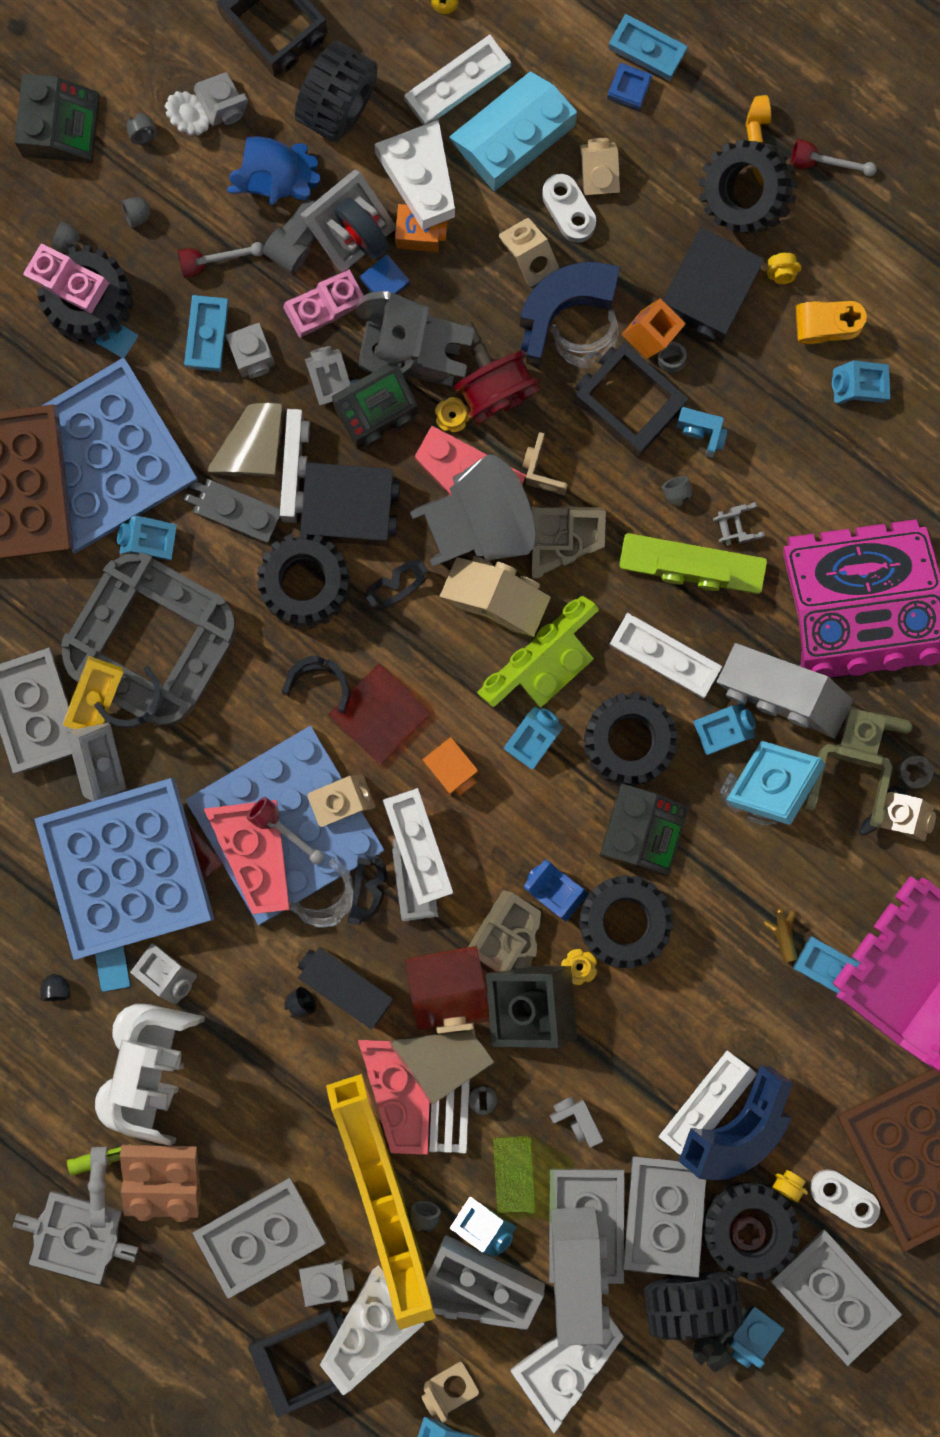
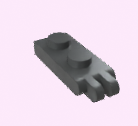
[183,479,281,545]

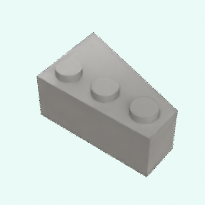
[717,643,853,739]
[550,1207,610,1346]
[426,1235,545,1330]

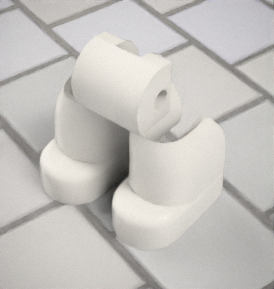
[95,1004,205,1146]

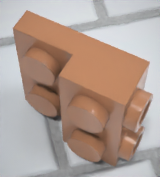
[120,1145,201,1222]

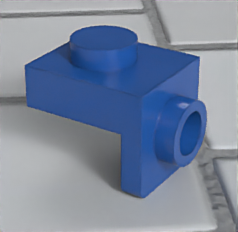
[524,859,588,922]

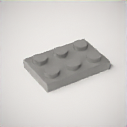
[0,648,74,775]
[623,1157,706,1278]
[549,1169,624,1284]
[193,1177,326,1299]
[770,1229,902,1366]

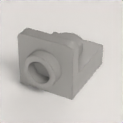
[194,72,248,126]
[226,323,275,378]
[305,346,351,405]
[130,943,197,1004]
[550,1096,603,1148]
[299,1260,355,1307]

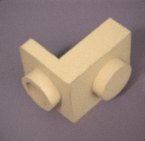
[580,138,620,195]
[880,792,936,842]

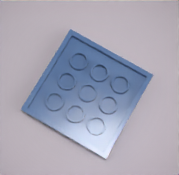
[42,357,198,554]
[185,726,385,925]
[34,778,214,960]

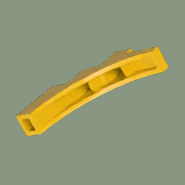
[326,1074,436,1330]

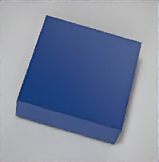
[607,63,653,111]
[360,254,410,295]

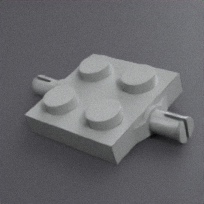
[13,1190,139,1285]

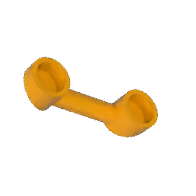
[746,95,771,188]

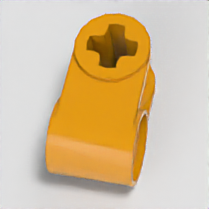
[795,301,867,344]

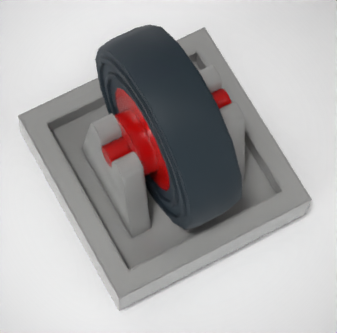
[300,169,396,272]

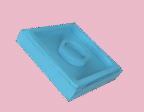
[726,741,825,825]

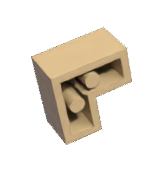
[439,556,551,637]

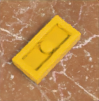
[63,656,123,729]

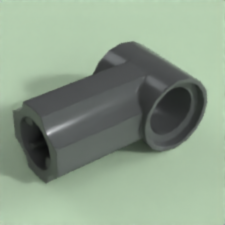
[262,199,316,274]

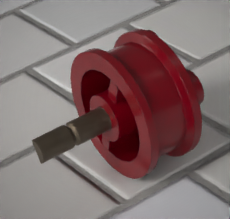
[453,322,540,425]

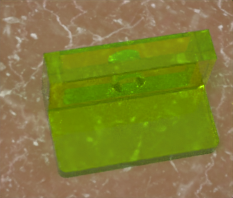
[493,1135,535,1214]

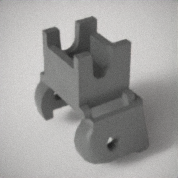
[356,291,475,387]
[410,452,536,566]

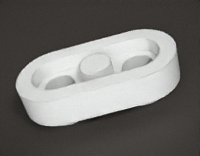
[542,174,596,243]
[810,1169,880,1228]

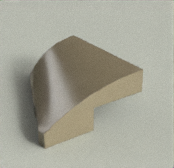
[208,403,284,477]
[531,506,606,578]
[465,890,541,972]
[389,1030,494,1104]

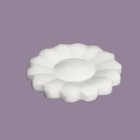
[165,91,210,135]

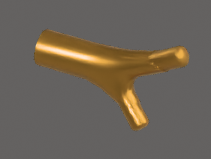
[763,907,798,962]

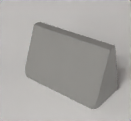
[67,723,127,801]

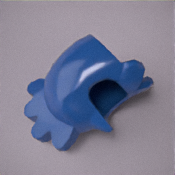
[227,136,320,205]

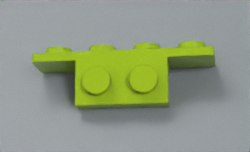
[619,533,767,594]
[477,596,599,707]

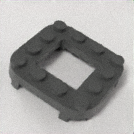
[61,552,236,726]

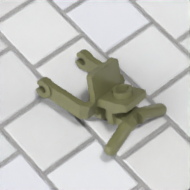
[804,706,913,828]

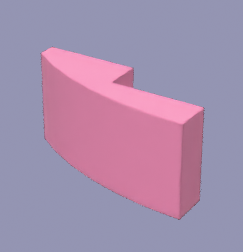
[23,243,109,314]
[283,269,364,338]

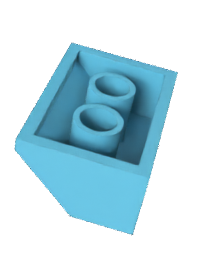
[449,71,577,192]

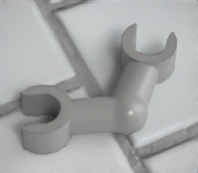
[88,1147,108,1228]

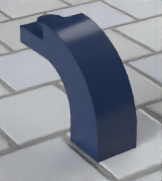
[520,262,620,366]
[678,1065,793,1180]

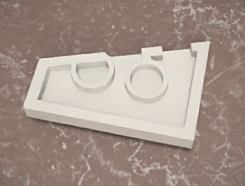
[375,120,455,230]
[320,1265,424,1395]
[511,1305,624,1433]

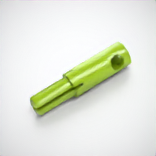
[67,1144,131,1176]

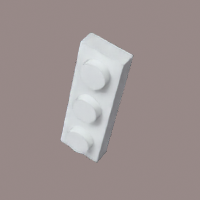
[404,35,511,125]
[280,409,310,523]
[609,613,722,699]
[383,788,453,905]
[659,1051,757,1155]

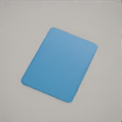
[95,324,138,358]
[95,946,130,992]

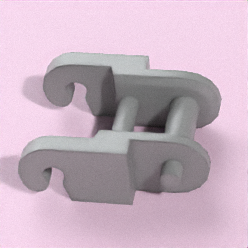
[713,502,765,546]

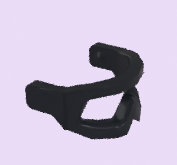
[364,560,429,611]
[282,656,352,714]
[94,665,162,728]
[347,854,387,925]

